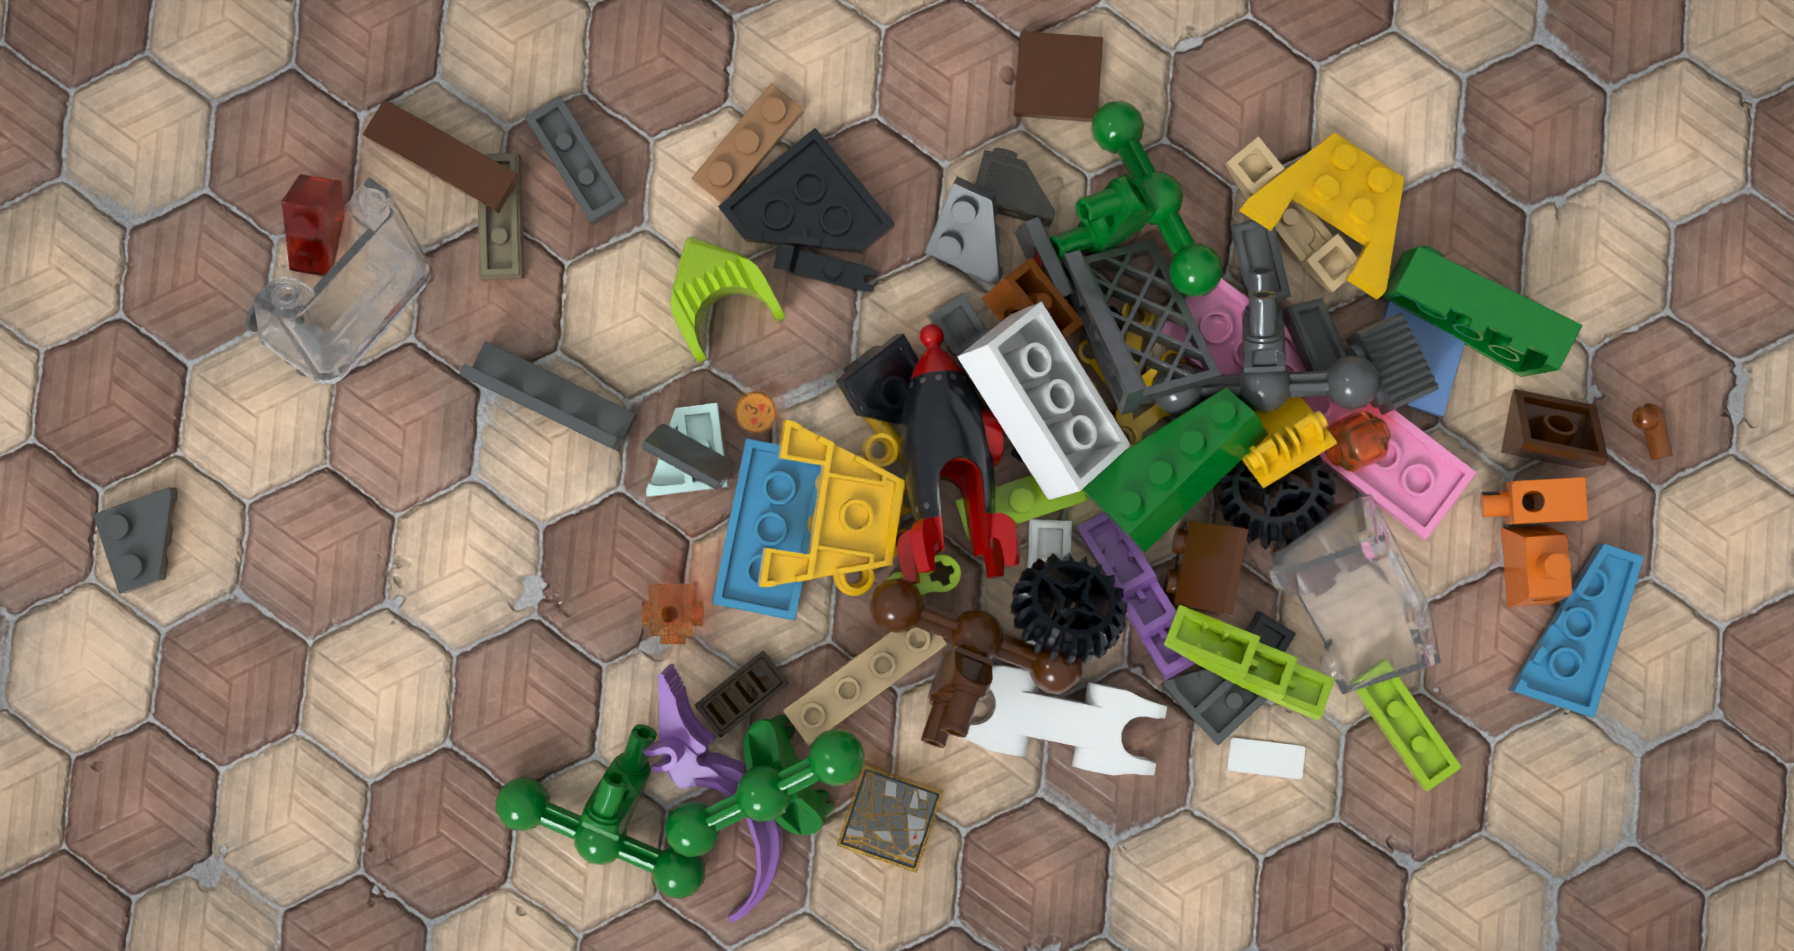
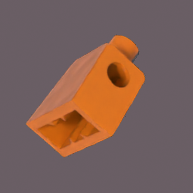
[1480,477,1588,525]
[1501,525,1572,607]

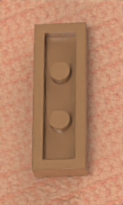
[692,83,804,204]

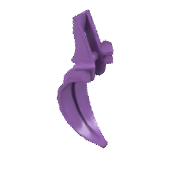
[643,663,783,923]

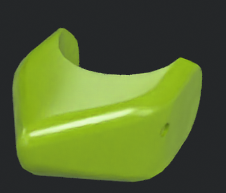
[670,237,786,364]

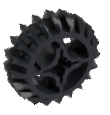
[1218,455,1336,550]
[1010,552,1128,666]

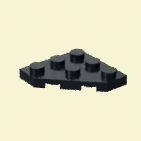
[718,128,895,253]

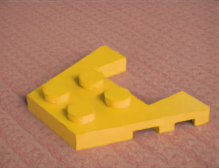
[1239,132,1404,300]
[757,420,905,587]

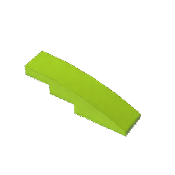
[1164,604,1335,721]

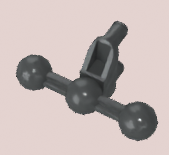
[1151,267,1381,416]

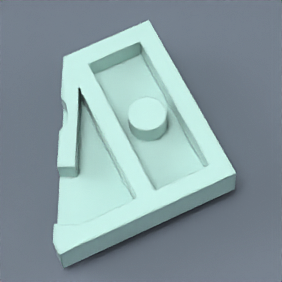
[646,403,729,497]

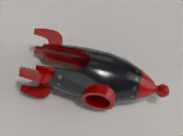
[897,324,1021,584]

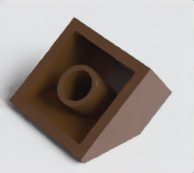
[1164,520,1249,615]

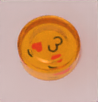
[734,391,777,434]

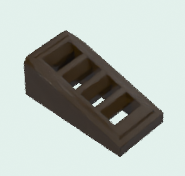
[695,650,789,738]

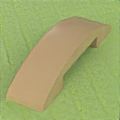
[1225,136,1358,293]

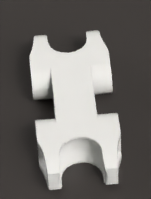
[959,664,1167,776]

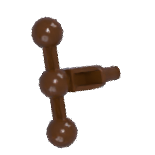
[870,578,1082,748]

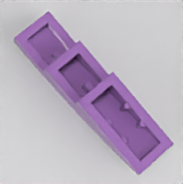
[1077,513,1195,681]

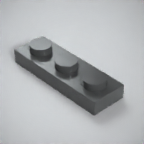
[525,96,628,225]

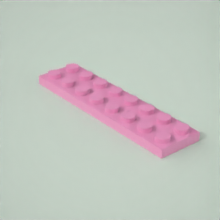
[1161,278,1477,540]

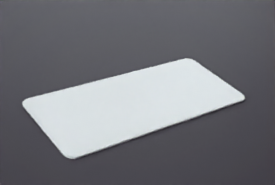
[1227,737,1306,779]

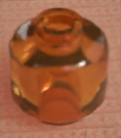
[1325,410,1391,472]

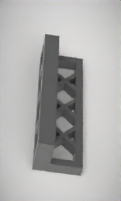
[459,341,637,452]

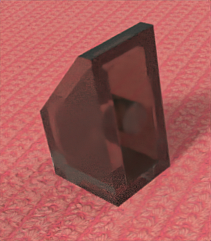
[975,148,1055,228]

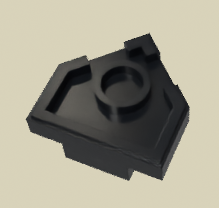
[836,334,919,425]

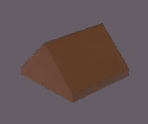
[1501,389,1609,469]

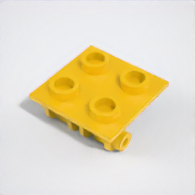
[1242,397,1337,488]

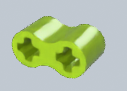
[887,554,961,596]

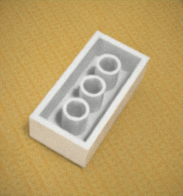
[958,301,1131,500]

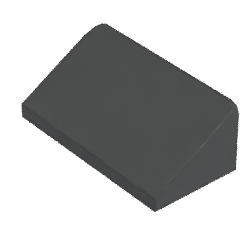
[642,424,734,490]

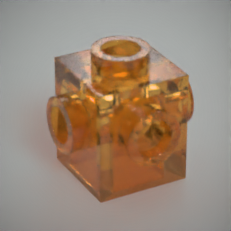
[642,584,704,644]

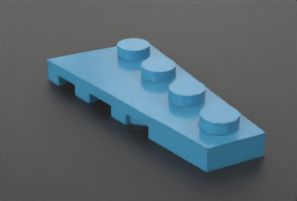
[1508,543,1644,718]

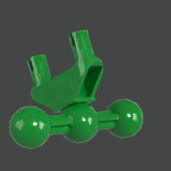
[1050,100,1223,297]
[664,714,865,857]
[496,724,706,899]

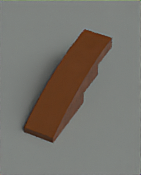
[362,100,520,213]

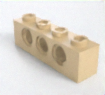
[783,627,947,745]

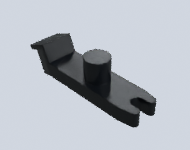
[773,243,877,292]

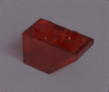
[281,174,344,277]

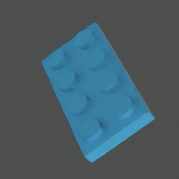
[712,438,821,621]

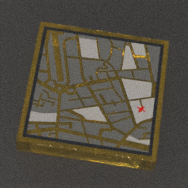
[836,763,944,873]

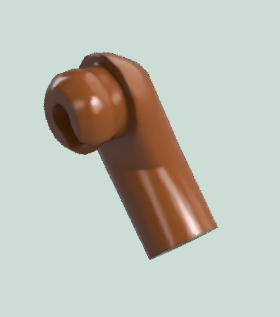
[1632,403,1673,460]

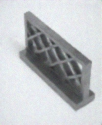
[1061,239,1221,415]

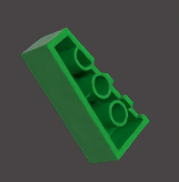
[1381,246,1583,377]
[1082,388,1268,553]

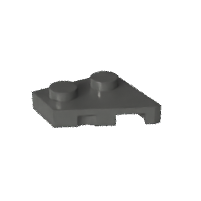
[93,487,178,594]

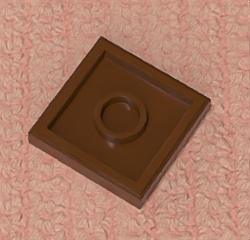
[1013,31,1103,122]

